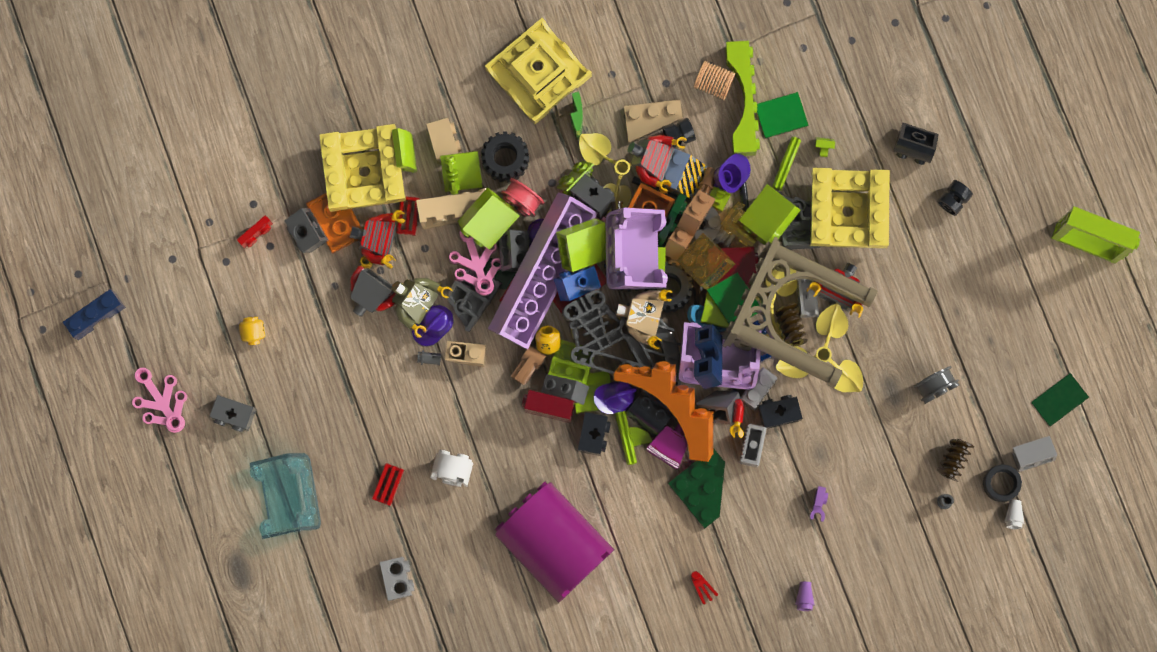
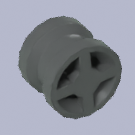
[714,226,736,248]

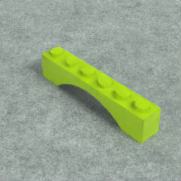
[725,41,760,156]

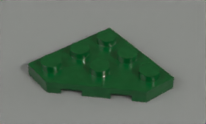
[658,194,688,247]
[668,448,725,529]

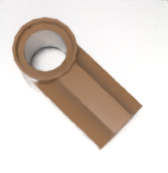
[511,345,547,386]

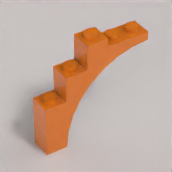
[614,361,714,462]

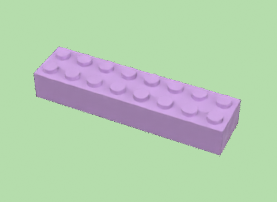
[488,192,597,349]

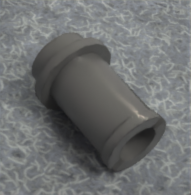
[417,350,441,366]
[937,494,954,509]

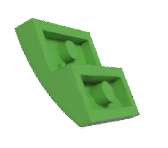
[570,91,583,140]

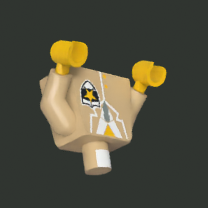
[616,289,672,349]

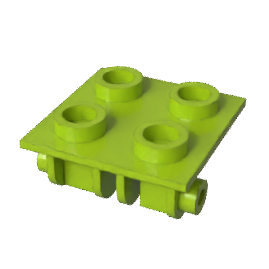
[440,151,483,195]
[556,161,594,196]

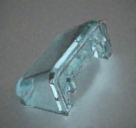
[250,453,321,539]

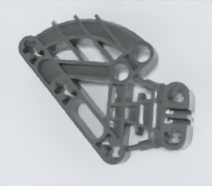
[562,290,681,386]

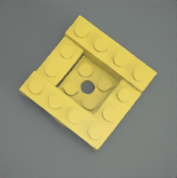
[485,18,592,124]
[319,124,406,212]
[810,168,890,248]

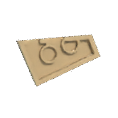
[624,100,683,144]

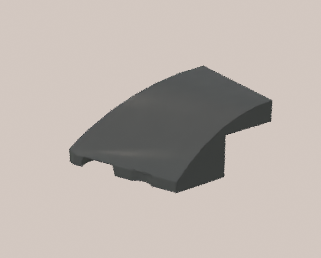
[779,192,821,250]
[446,268,503,332]

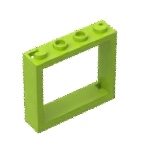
[1051,206,1140,264]

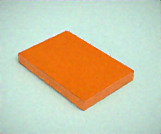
[306,192,362,254]

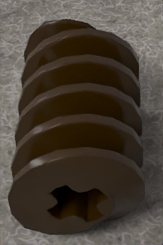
[775,303,808,346]
[937,439,974,482]

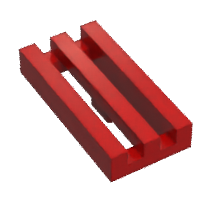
[397,196,420,236]
[372,463,405,506]

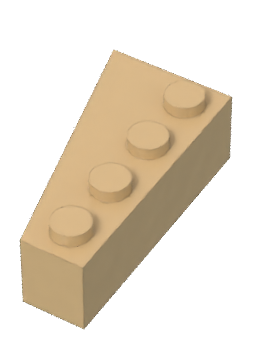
[416,188,493,230]

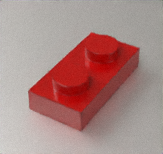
[237,215,273,249]

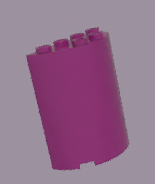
[494,482,615,603]

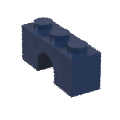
[63,289,126,341]
[694,324,723,389]

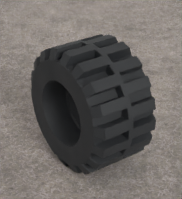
[481,131,529,183]
[644,262,693,313]

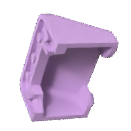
[606,208,668,289]
[679,322,762,389]

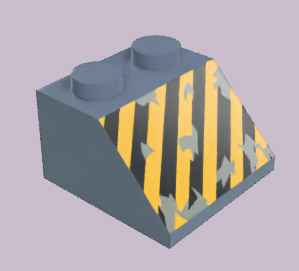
[660,149,707,201]

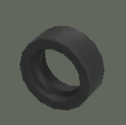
[983,464,1022,502]

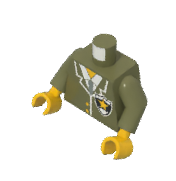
[391,278,452,338]

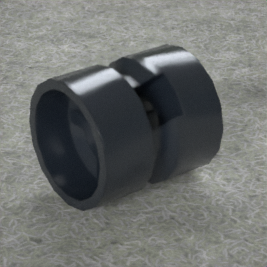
[662,118,696,148]
[937,180,973,216]

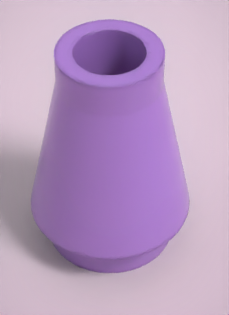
[795,581,815,611]

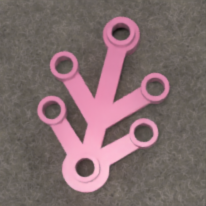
[449,231,501,296]
[132,368,187,433]

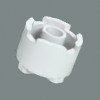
[430,450,473,487]

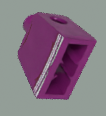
[646,422,688,470]

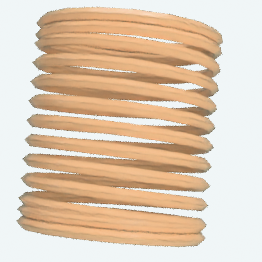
[694,60,735,100]

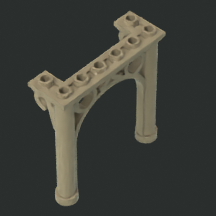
[722,237,878,388]

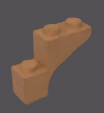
[665,190,716,262]

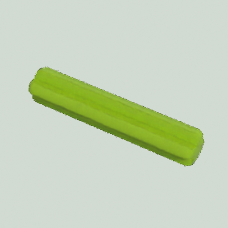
[772,137,801,191]
[615,411,637,465]

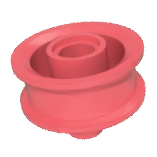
[501,178,545,217]

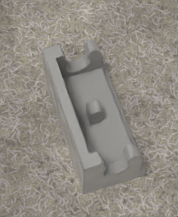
[797,279,819,318]
[1012,436,1057,472]

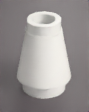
[1005,500,1024,529]

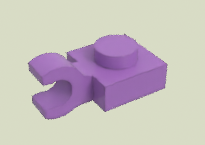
[810,486,828,522]

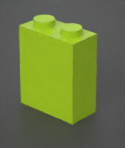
[739,184,801,245]
[457,187,520,250]
[556,218,606,272]

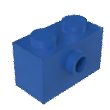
[553,266,601,301]

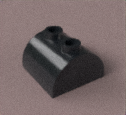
[893,123,939,165]
[626,390,674,438]

